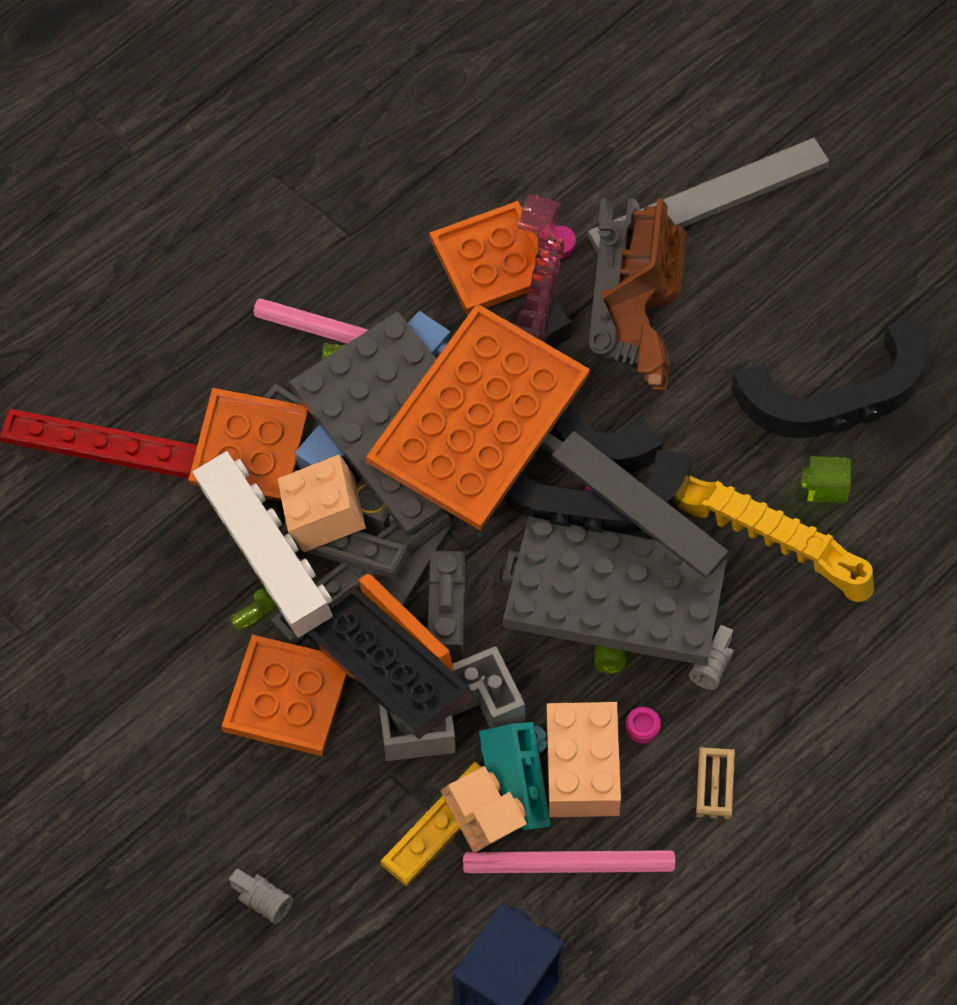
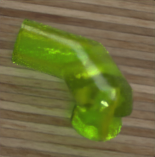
[230,588,275,631]

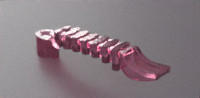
[512,194,564,340]

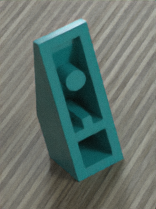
[479,722,551,830]

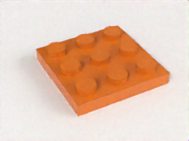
[429,201,556,315]
[188,388,310,502]
[221,634,348,756]

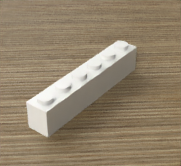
[192,451,333,638]

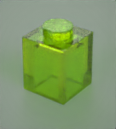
[801,456,851,503]

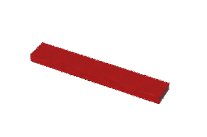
[0,409,197,479]

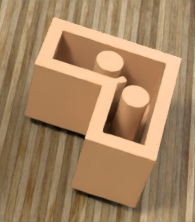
[440,766,527,852]

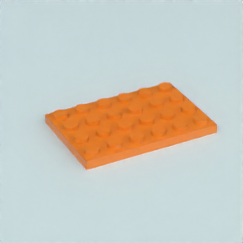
[366,304,590,531]

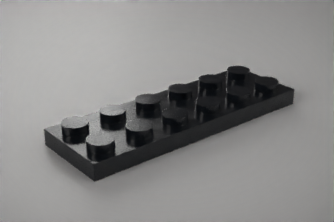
[304,586,474,739]

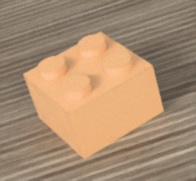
[278,454,366,552]

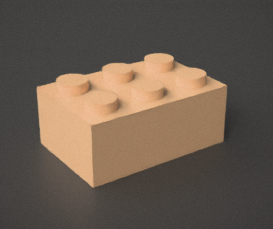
[546,702,621,817]

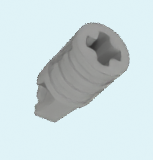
[689,625,734,690]
[229,869,293,924]

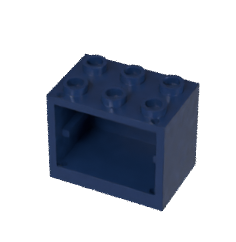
[452,904,564,1005]

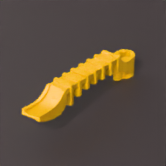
[677,476,874,602]

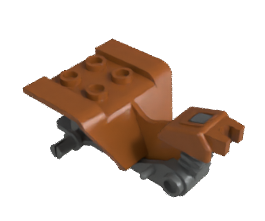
[589,197,687,391]

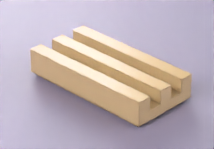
[696,747,735,819]

